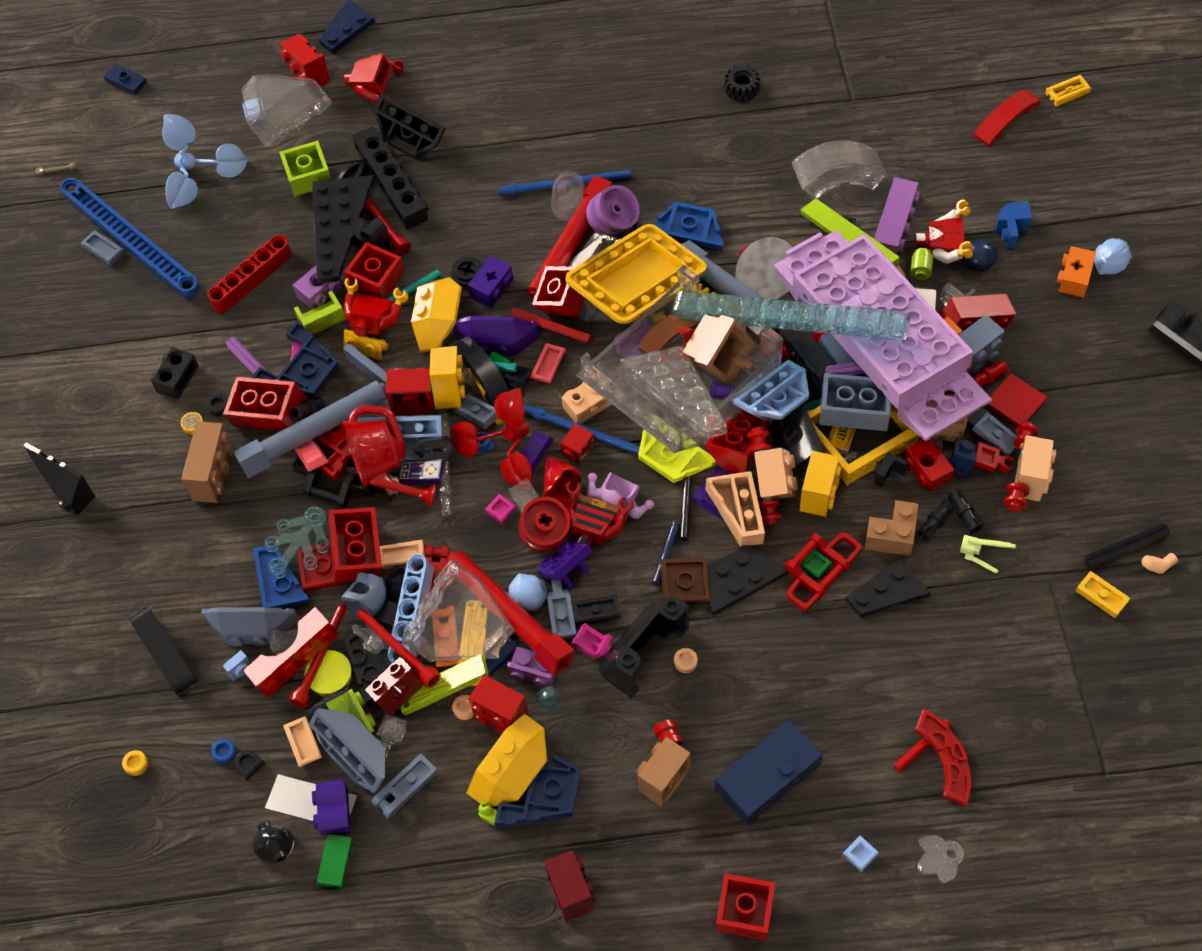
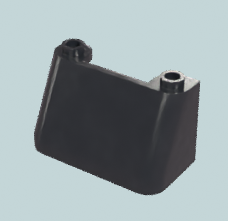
[599,597,689,698]

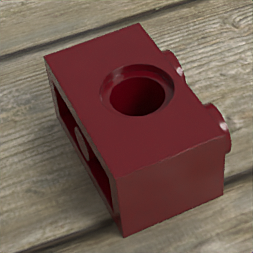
[365,657,424,717]

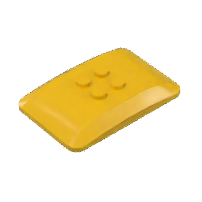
[565,224,707,324]

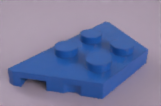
[653,201,723,251]

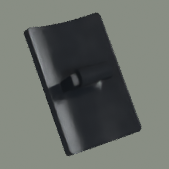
[769,403,824,473]

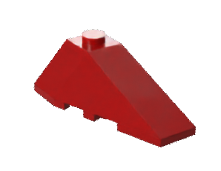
[705,410,771,474]

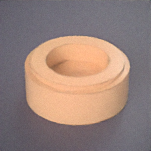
[674,648,698,673]
[452,695,473,720]

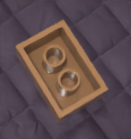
[181,421,234,503]

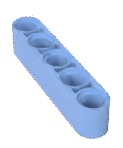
[388,554,434,668]

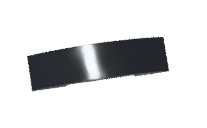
[449,336,509,407]

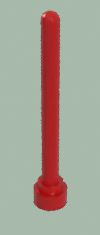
[364,197,411,256]
[288,605,346,708]
[357,609,441,688]

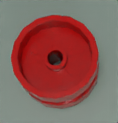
[518,497,570,553]

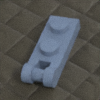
[371,753,438,820]

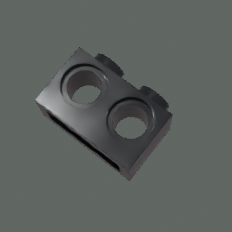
[151,347,199,400]

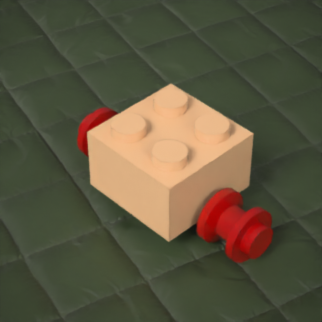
[1004,422,1056,512]
[747,427,798,525]

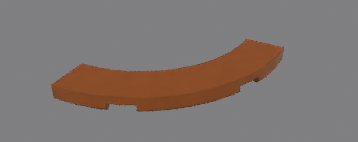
[637,302,754,359]

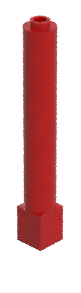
[527,175,612,300]
[446,551,575,676]

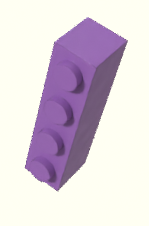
[874,177,921,255]

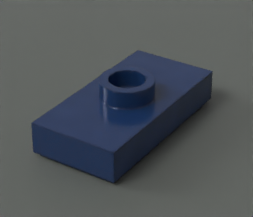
[104,64,147,95]

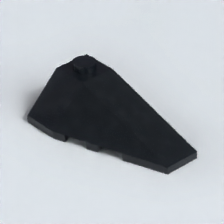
[23,443,96,516]

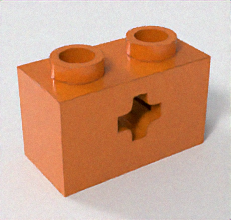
[1057,246,1096,298]

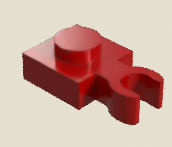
[974,442,1014,473]

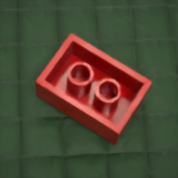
[223,377,305,432]
[328,507,382,583]

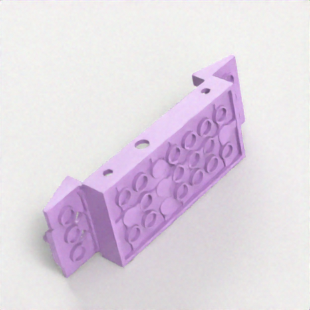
[774,230,992,441]

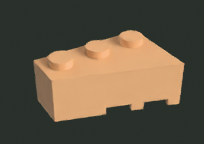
[705,471,765,547]

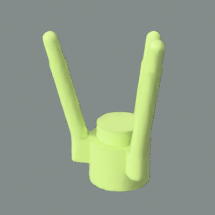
[960,535,1016,574]

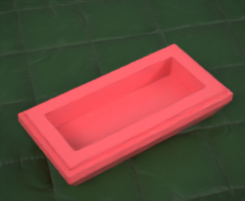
[530,343,566,384]
[295,439,328,472]

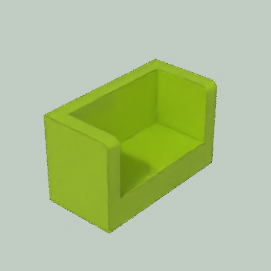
[294,291,346,335]

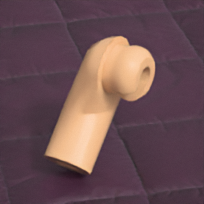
[1142,553,1178,574]

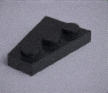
[344,626,392,707]

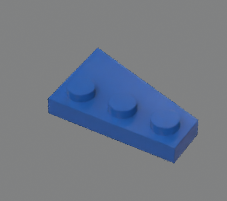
[253,544,310,609]

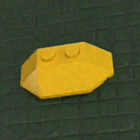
[411,277,462,353]
[467,714,547,807]

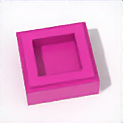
[485,494,517,525]

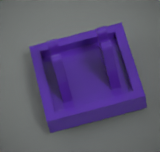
[536,542,593,589]

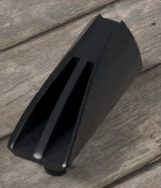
[1147,299,1202,368]

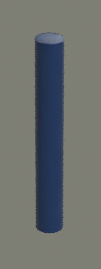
[652,522,680,586]

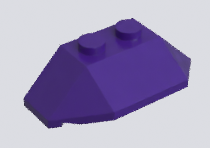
[453,316,539,356]

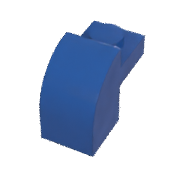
[995,201,1032,249]

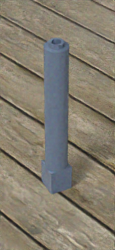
[681,240,788,331]
[233,380,387,479]

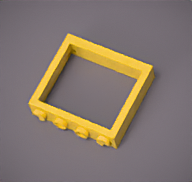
[807,403,920,485]

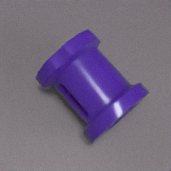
[709,380,735,404]

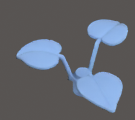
[162,114,247,208]

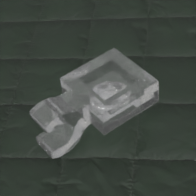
[376,714,409,758]

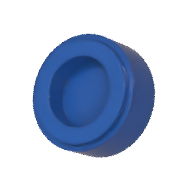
[211,739,237,764]

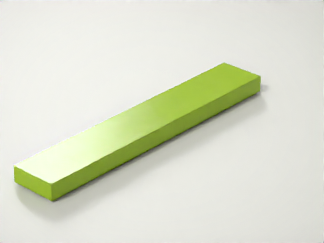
[800,199,900,266]

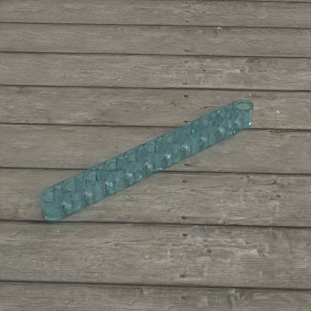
[671,291,910,340]

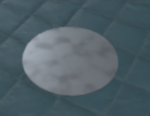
[735,237,793,302]

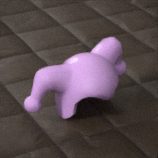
[587,472,654,519]

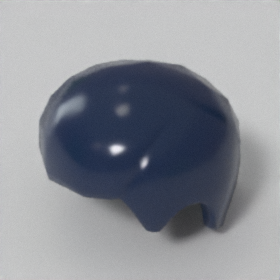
[963,239,997,271]

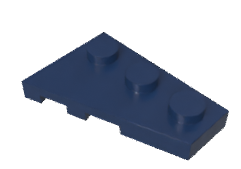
[319,0,375,54]

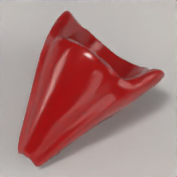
[543,457,582,507]

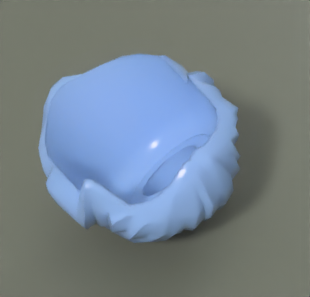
[1094,238,1132,275]
[508,573,547,612]

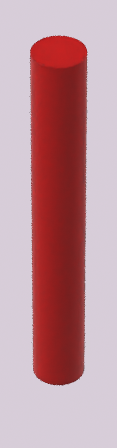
[893,719,952,772]

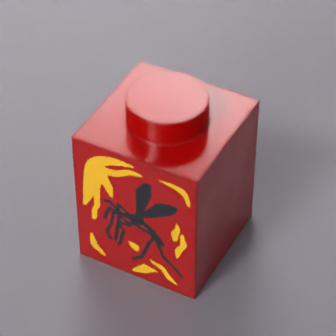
[560,424,594,464]

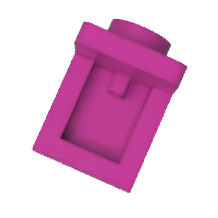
[571,623,613,659]

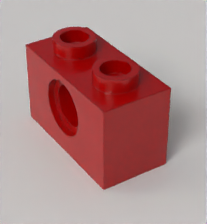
[904,439,954,493]

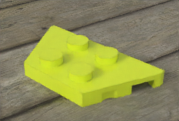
[638,413,717,483]

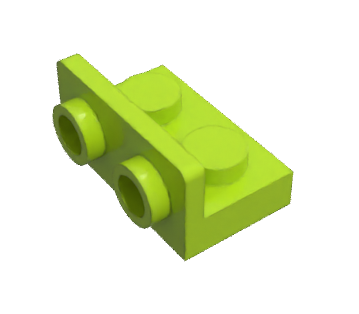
[326,689,376,733]

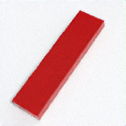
[510,308,596,343]

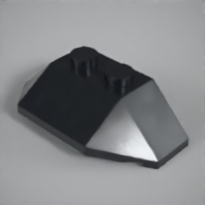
[373,94,446,157]

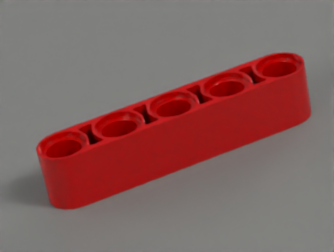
[207,235,292,313]

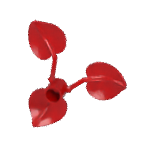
[450,388,534,489]

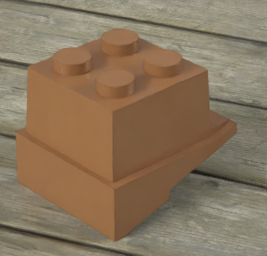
[682,315,757,386]

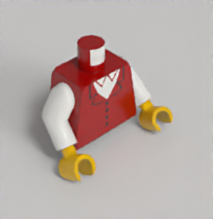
[915,200,974,264]

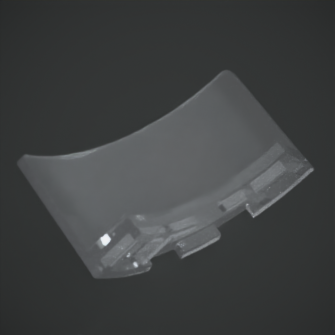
[792,140,887,199]

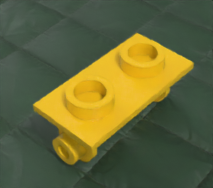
[343,330,388,361]

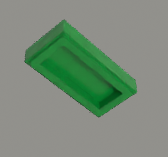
[317,834,353,888]

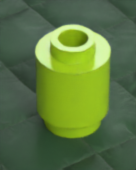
[911,248,933,280]

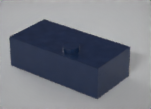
[715,720,822,826]

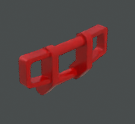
[784,532,862,612]

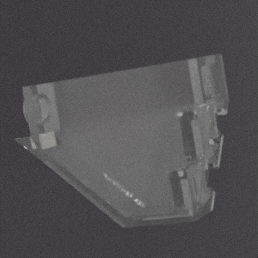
[241,74,332,148]
[402,559,515,662]

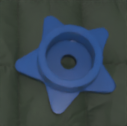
[477,431,495,456]

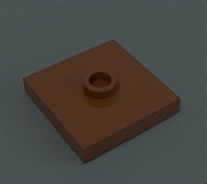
[660,558,710,605]

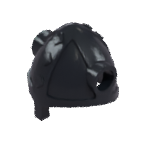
[253,820,295,864]

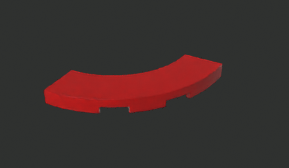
[914,709,971,807]

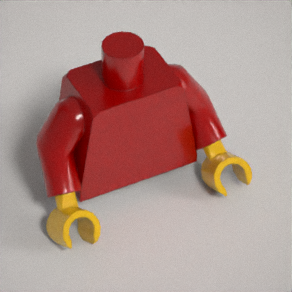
[343,278,408,337]

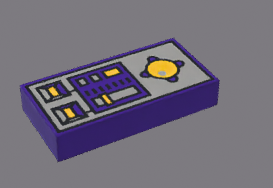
[398,459,445,484]

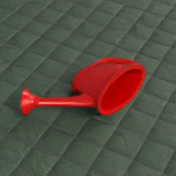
[342,405,437,508]

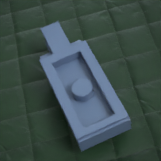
[547,579,576,640]

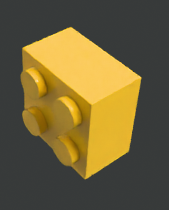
[430,346,466,409]
[800,451,842,517]

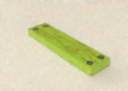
[401,654,489,716]

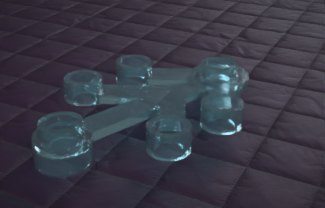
[264,506,330,578]

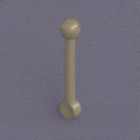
[35,163,77,176]

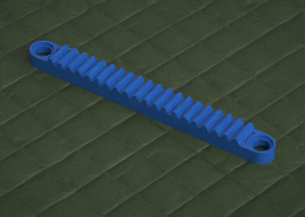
[60,178,200,297]

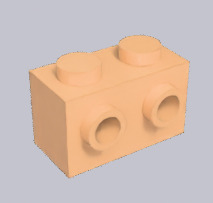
[561,375,613,424]

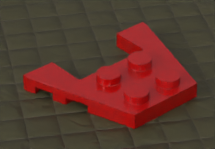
[314,421,351,481]

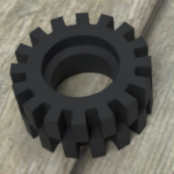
[724,64,760,102]

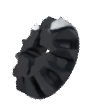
[451,257,483,286]

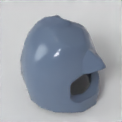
[341,573,387,617]

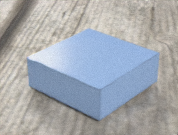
[843,836,879,873]

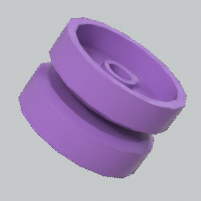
[586,185,640,237]

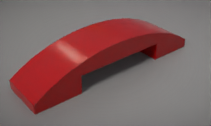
[973,90,1042,147]

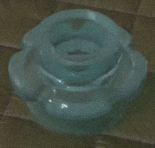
[537,686,560,708]

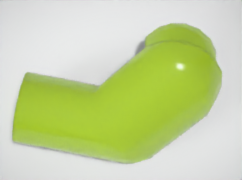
[478,802,497,825]

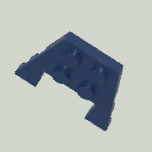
[251,320,339,397]
[494,755,582,828]

